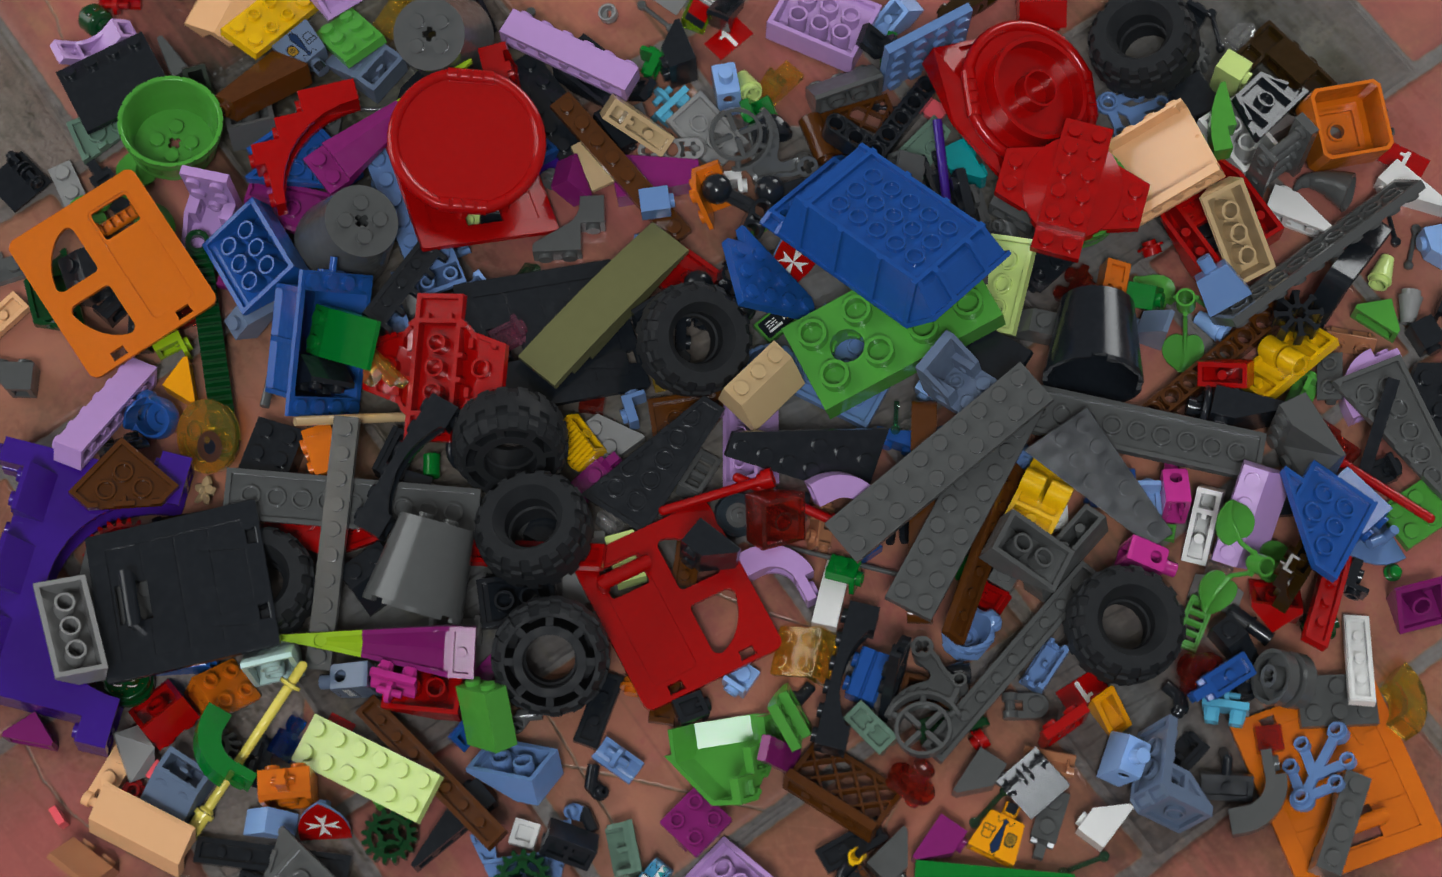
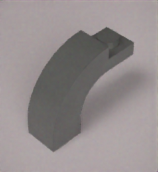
[1228,749,1288,838]

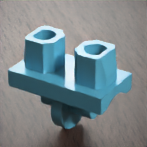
[651,85,691,128]
[1202,690,1250,729]

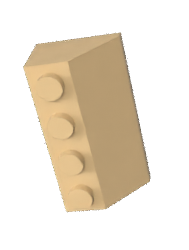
[1199,176,1276,282]

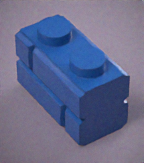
[842,646,889,709]

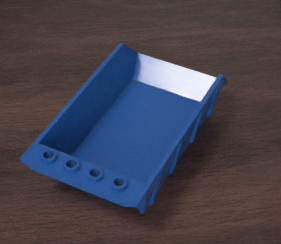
[759,142,1011,329]

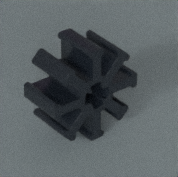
[1269,290,1324,345]

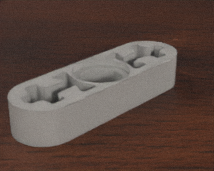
[638,137,707,159]

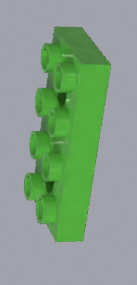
[781,280,1006,419]

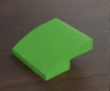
[767,683,812,752]

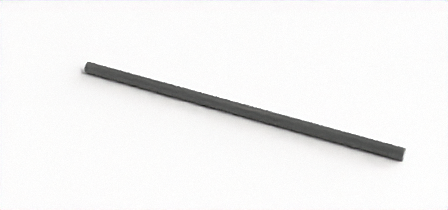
[760,538,898,576]

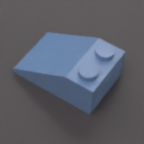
[466,741,564,806]

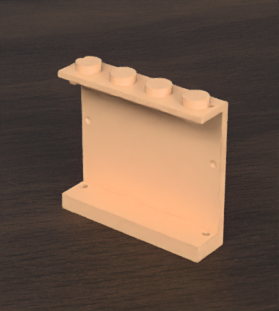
[1108,98,1226,226]

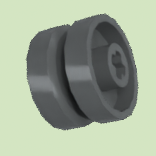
[1251,648,1318,710]

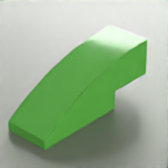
[1207,82,1237,160]

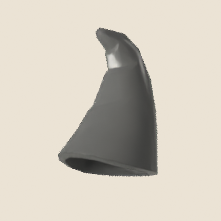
[1293,171,1356,212]

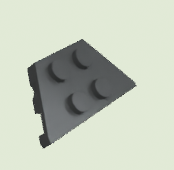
[264,826,336,877]

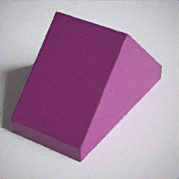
[551,153,593,207]
[2,712,59,752]

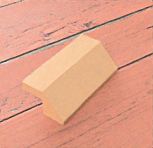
[184,0,257,47]
[89,782,196,877]

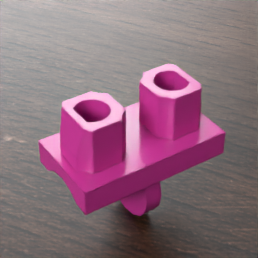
[369,659,417,703]

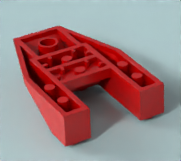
[1159,159,1285,282]

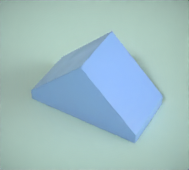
[243,806,299,839]

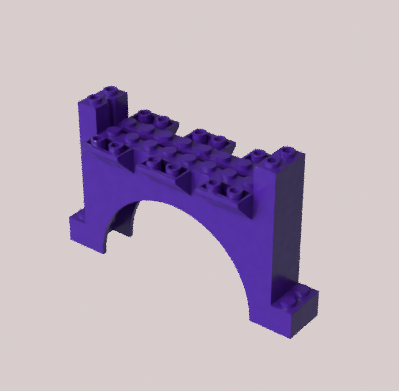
[0,436,195,758]

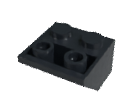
[295,354,355,396]

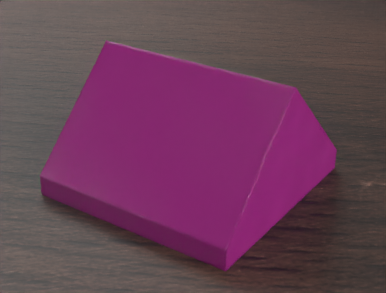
[1386,576,1442,634]

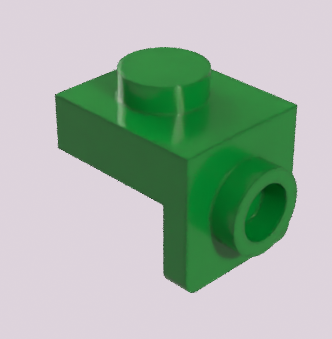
[739,96,778,124]
[825,554,865,595]

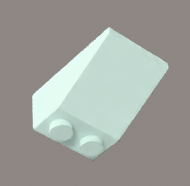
[240,641,305,688]

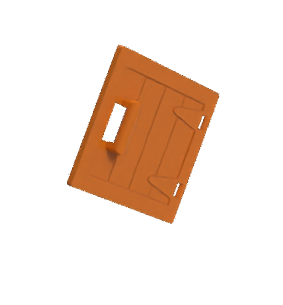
[1229,679,1442,877]

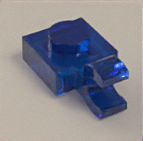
[266,715,307,764]

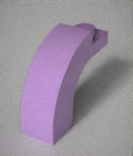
[50,18,137,65]
[1338,348,1402,427]
[804,471,870,507]
[739,544,819,608]

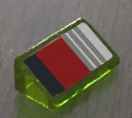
[681,0,716,35]

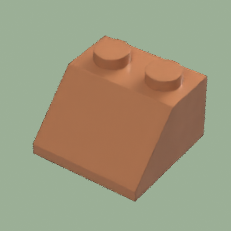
[46,837,119,877]

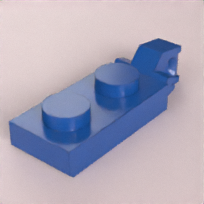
[1186,651,1257,703]

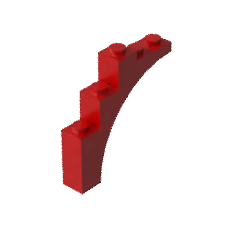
[248,78,361,216]

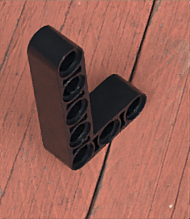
[822,76,936,159]
[1312,221,1393,328]

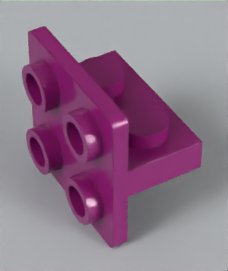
[660,787,732,857]

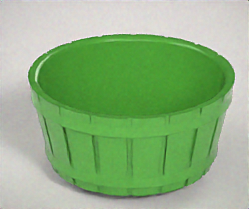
[117,75,223,181]

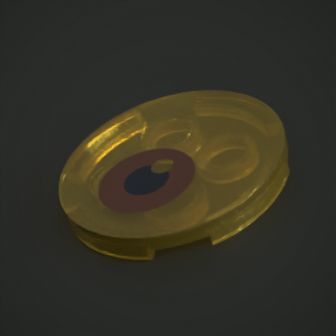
[177,399,241,474]

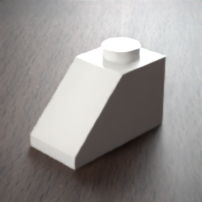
[1075,803,1134,852]

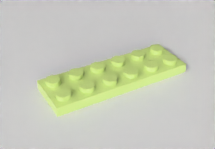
[291,714,444,824]

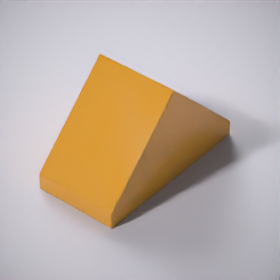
[162,356,200,410]
[1088,685,1133,736]

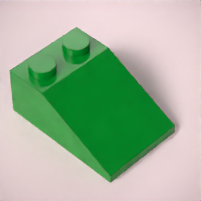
[306,304,381,371]

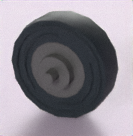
[714,493,759,538]

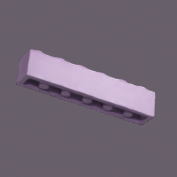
[499,9,640,101]
[52,358,157,471]

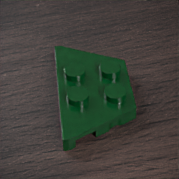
[24,248,86,331]

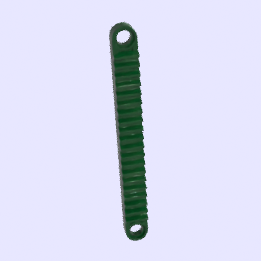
[185,229,239,461]

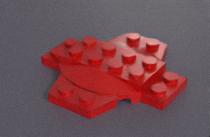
[994,118,1150,263]
[362,293,509,443]

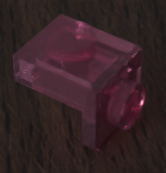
[487,314,528,351]

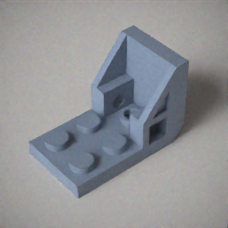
[915,330,997,414]
[1130,714,1213,834]

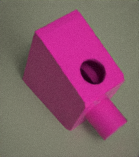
[1159,463,1192,524]
[1114,534,1178,577]

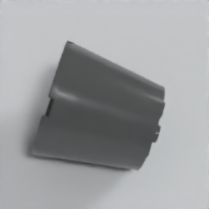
[393,0,494,76]
[294,185,398,283]
[362,511,474,625]

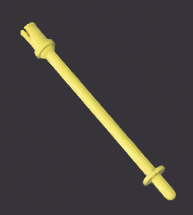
[189,661,308,841]

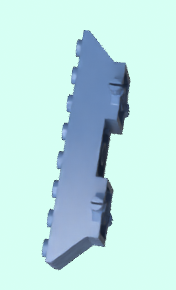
[367,147,471,293]

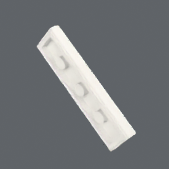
[1342,614,1376,707]

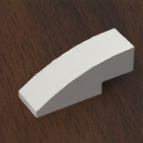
[811,560,848,633]

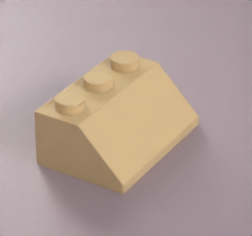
[718,341,805,430]

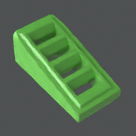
[1181,594,1211,653]

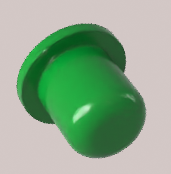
[1383,564,1402,582]

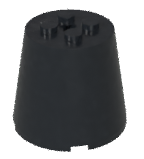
[1042,285,1144,402]

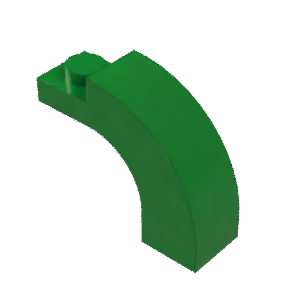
[193,702,257,792]

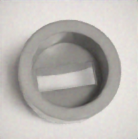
[598,3,618,24]

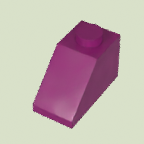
[911,813,968,864]

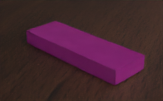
[757,734,801,774]

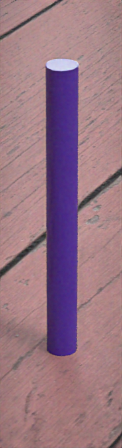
[933,119,952,203]

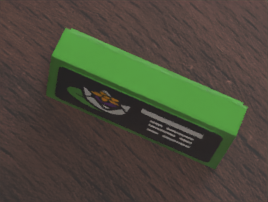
[754,313,797,344]

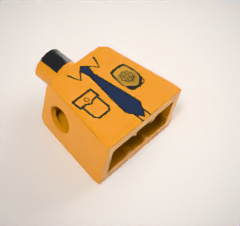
[966,801,1025,868]

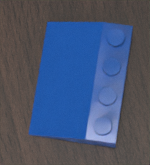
[202,197,309,316]

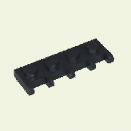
[362,241,449,335]

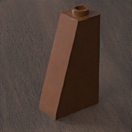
[215,50,312,122]

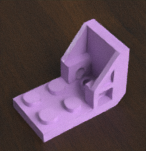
[179,165,243,249]

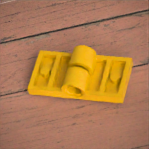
[221,0,319,60]
[1240,328,1339,399]
[1005,458,1075,535]

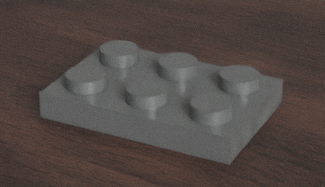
[1297,674,1380,729]

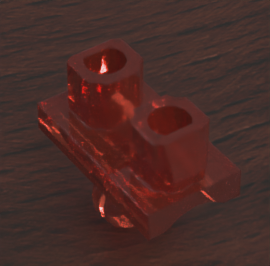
[1053,263,1096,302]

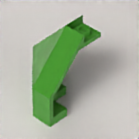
[664,713,784,806]

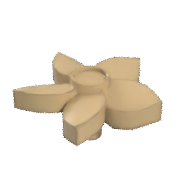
[194,476,217,505]

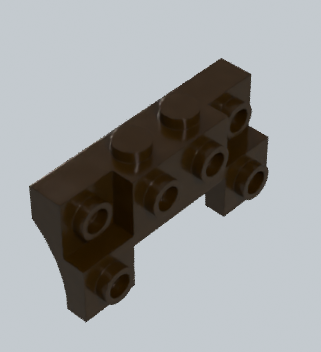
[1236,20,1338,117]
[1271,539,1313,614]

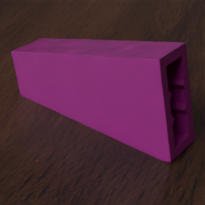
[614,155,699,207]

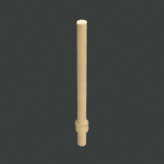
[293,412,406,426]

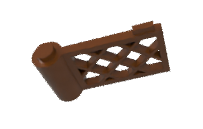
[799,93,900,165]

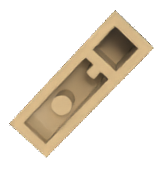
[599,93,675,157]

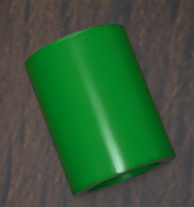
[423,453,441,479]

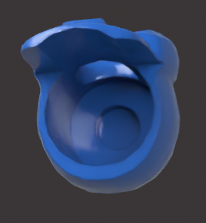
[123,389,180,439]

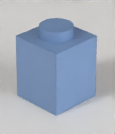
[638,185,675,220]

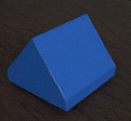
[448,721,470,752]

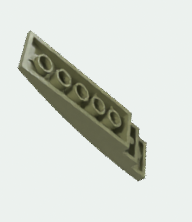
[518,222,690,389]

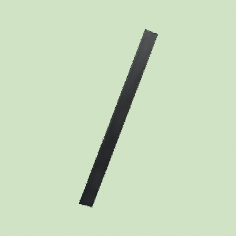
[1359,377,1400,474]

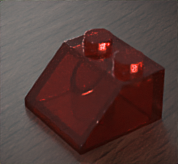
[745,489,806,551]

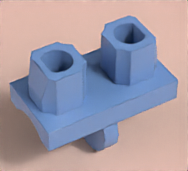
[591,736,645,785]

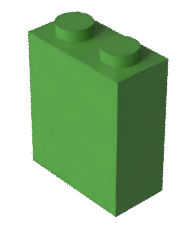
[456,676,518,753]

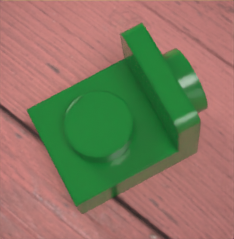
[640,45,662,81]

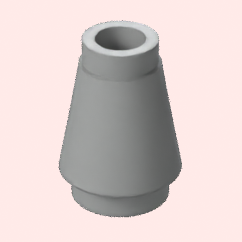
[1398,288,1423,326]

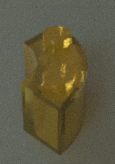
[1379,662,1427,741]

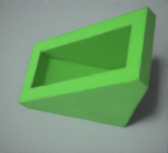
[1350,299,1400,343]

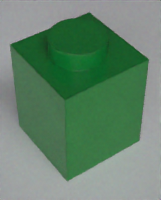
[1126,281,1165,311]

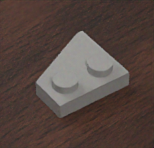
[585,413,645,459]

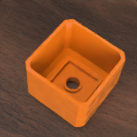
[1295,79,1394,171]

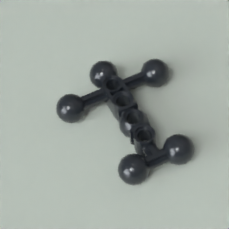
[683,174,785,321]

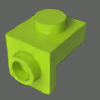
[152,331,193,360]

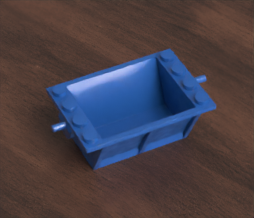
[265,256,373,426]

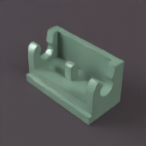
[843,700,897,756]
[605,819,643,877]

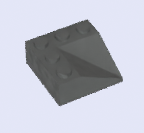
[1266,392,1346,477]

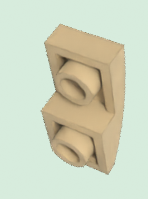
[571,142,614,193]

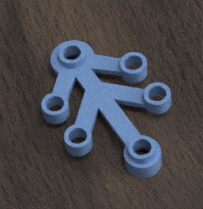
[1096,92,1169,138]
[1282,722,1357,812]

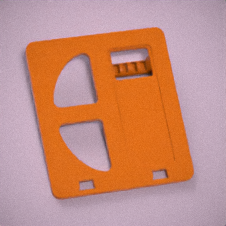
[9,169,217,378]

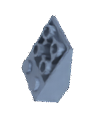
[325,44,408,104]
[140,746,215,823]

